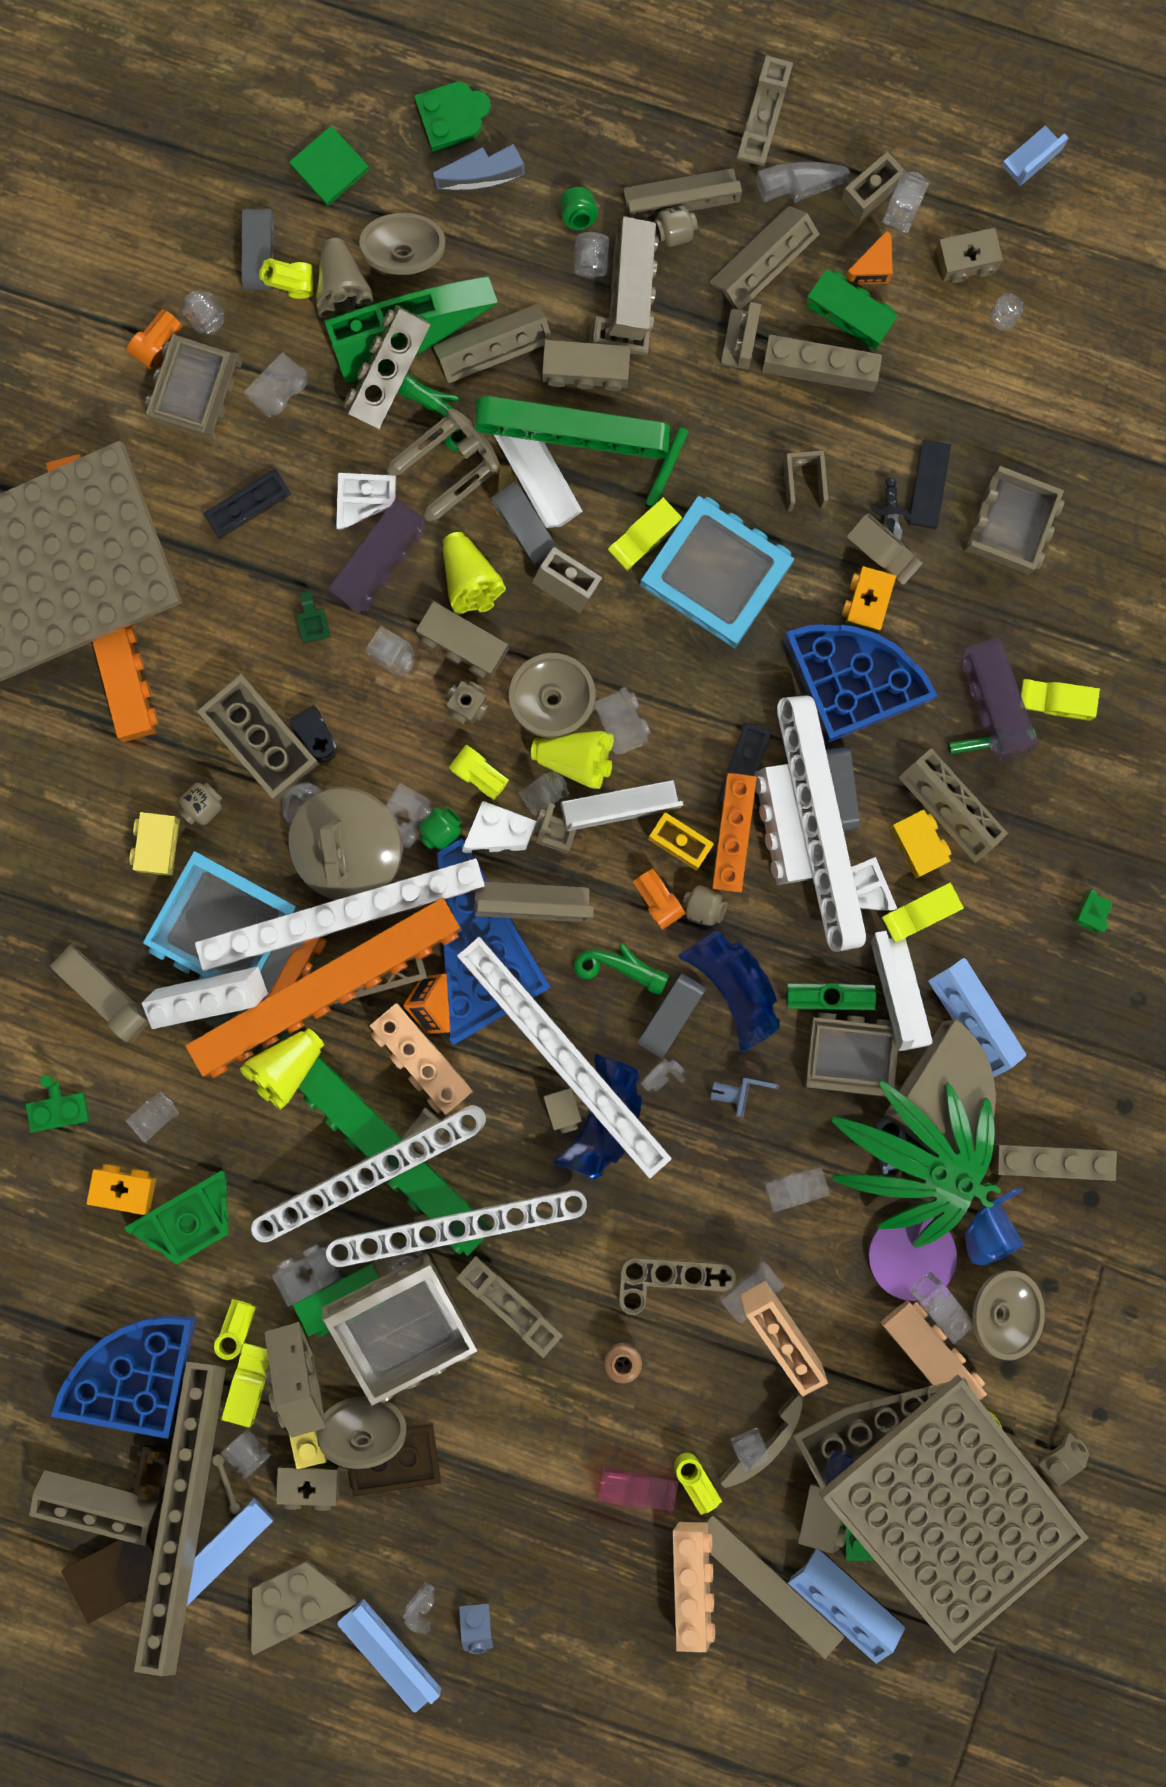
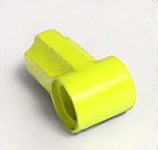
[259,258,314,299]
[448,745,509,800]
[214,1299,257,1360]
[674,1453,722,1515]

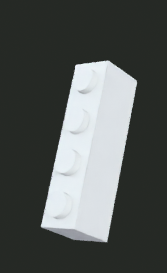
[755,764,813,885]
[142,967,268,1029]

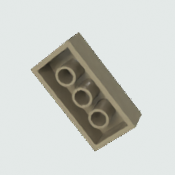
[197,674,321,803]

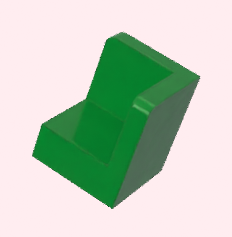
[1072,889,1112,934]

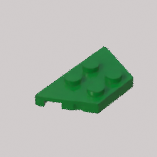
[124,1170,229,1265]

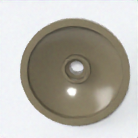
[359,213,445,275]
[509,653,596,738]
[973,1270,1045,1360]
[317,1396,406,1469]

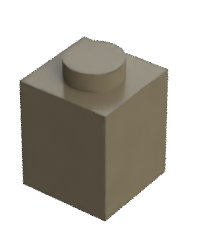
[544,1088,582,1134]

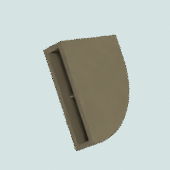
[884,1019,996,1156]

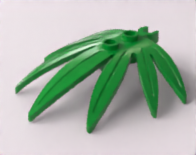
[831,1080,1001,1248]

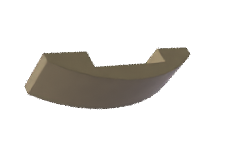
[737,55,793,166]
[456,1256,563,1358]
[719,1390,804,1488]

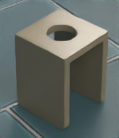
[783,451,828,511]

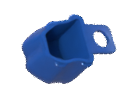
[965,1188,1024,1266]

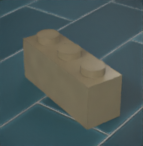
[542,340,631,391]
[416,601,509,679]

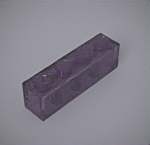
[328,498,426,615]
[961,637,1038,761]

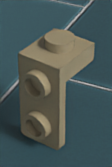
[533,803,576,854]

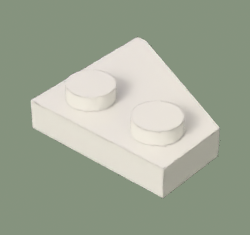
[336,473,396,530]

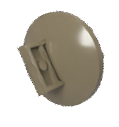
[288,787,403,900]

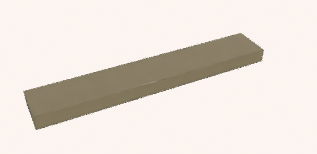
[704,1514,845,1659]

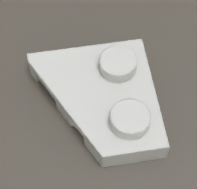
[462,801,536,853]
[851,857,897,911]

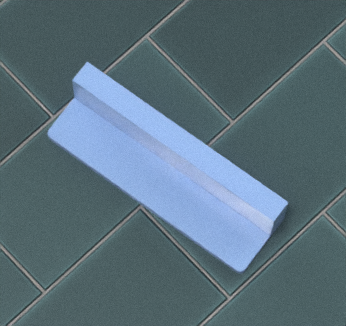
[928,958,1026,1077]
[187,1498,274,1606]
[787,1549,905,1664]
[338,1599,441,1712]

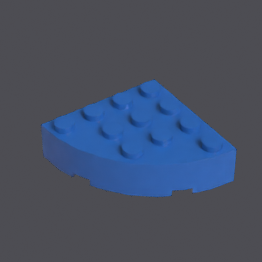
[783,624,938,744]
[51,1314,197,1439]

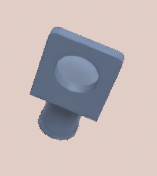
[711,1078,779,1118]

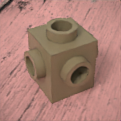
[445,681,489,725]

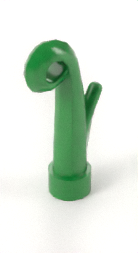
[397,372,466,451]
[574,943,670,996]

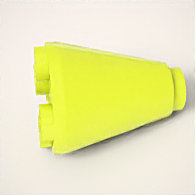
[442,532,506,615]
[531,731,614,789]
[240,1028,324,1110]

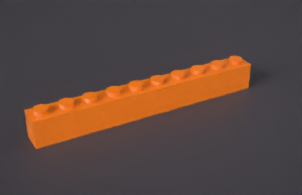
[46,454,159,742]
[185,898,462,1079]

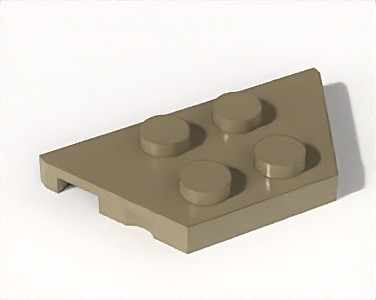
[251,1560,357,1655]

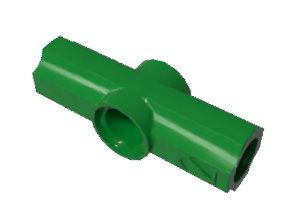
[786,983,876,1010]

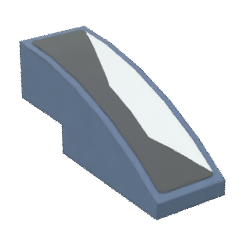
[433,144,525,190]

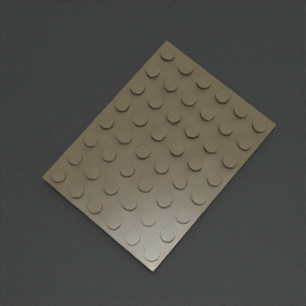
[0,441,182,682]
[819,1374,1088,1653]

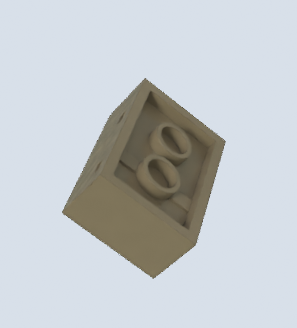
[265,1322,326,1438]

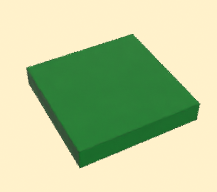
[289,126,369,207]

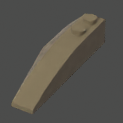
[793,1378,970,1489]

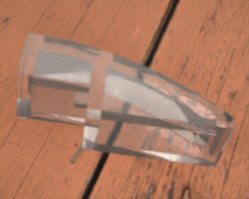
[756,162,850,203]

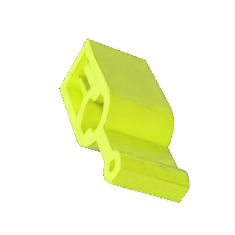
[608,497,683,571]
[1019,679,1100,721]
[881,882,964,943]
[221,1343,269,1428]

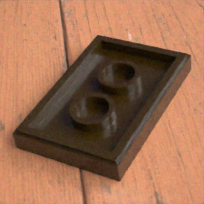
[350,1423,442,1497]
[61,1539,154,1624]

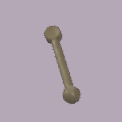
[212,1454,241,1514]

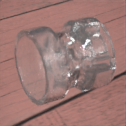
[990,294,1024,331]

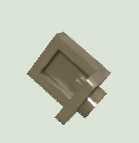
[1039,1433,1090,1486]

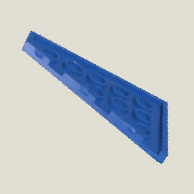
[437,838,551,1045]

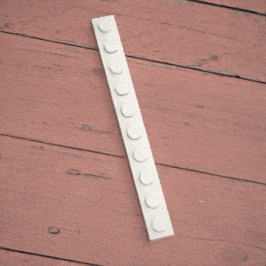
[195,859,485,972]
[457,937,672,1179]

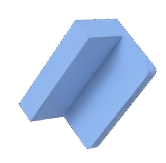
[1002,125,1068,186]

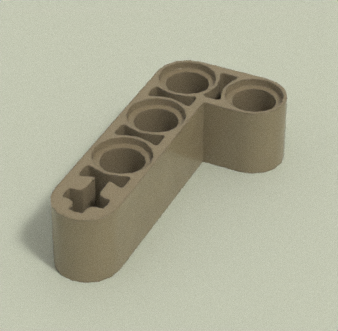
[50,944,150,1042]
[619,1256,736,1315]

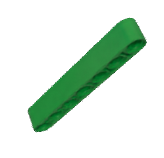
[474,396,670,459]

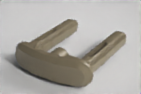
[387,409,501,522]

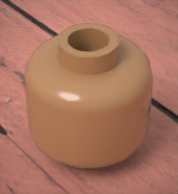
[604,1343,642,1384]

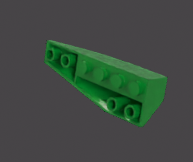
[324,276,498,385]

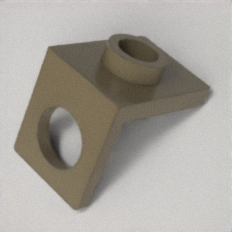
[402,1107,446,1154]

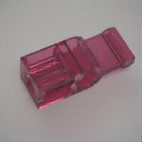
[598,1467,678,1512]

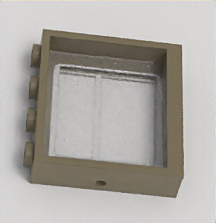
[322,1254,477,1406]

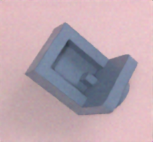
[459,1604,493,1654]

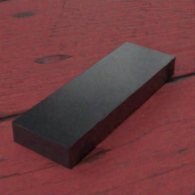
[908,439,951,529]
[203,468,292,539]
[716,721,772,805]

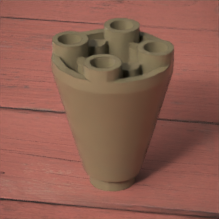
[316,238,373,319]

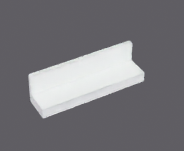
[494,435,583,528]
[560,780,683,832]
[871,931,933,1051]

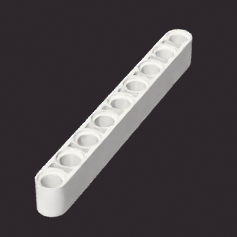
[777,695,866,952]
[251,1105,486,1242]
[326,1190,587,1267]

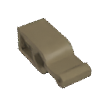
[847,513,924,585]

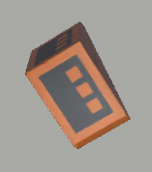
[846,231,893,284]
[403,974,450,1034]

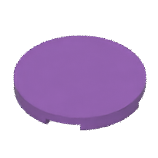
[868,1218,957,1301]

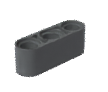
[242,209,274,290]
[490,482,558,567]
[825,747,860,831]
[637,973,706,1059]

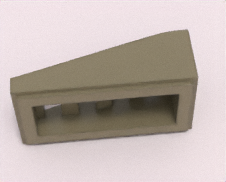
[589,316,650,355]

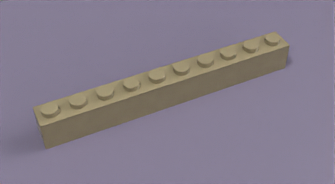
[134,1362,226,1676]

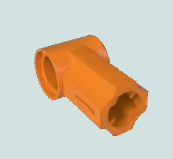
[127,309,183,370]
[633,868,686,930]

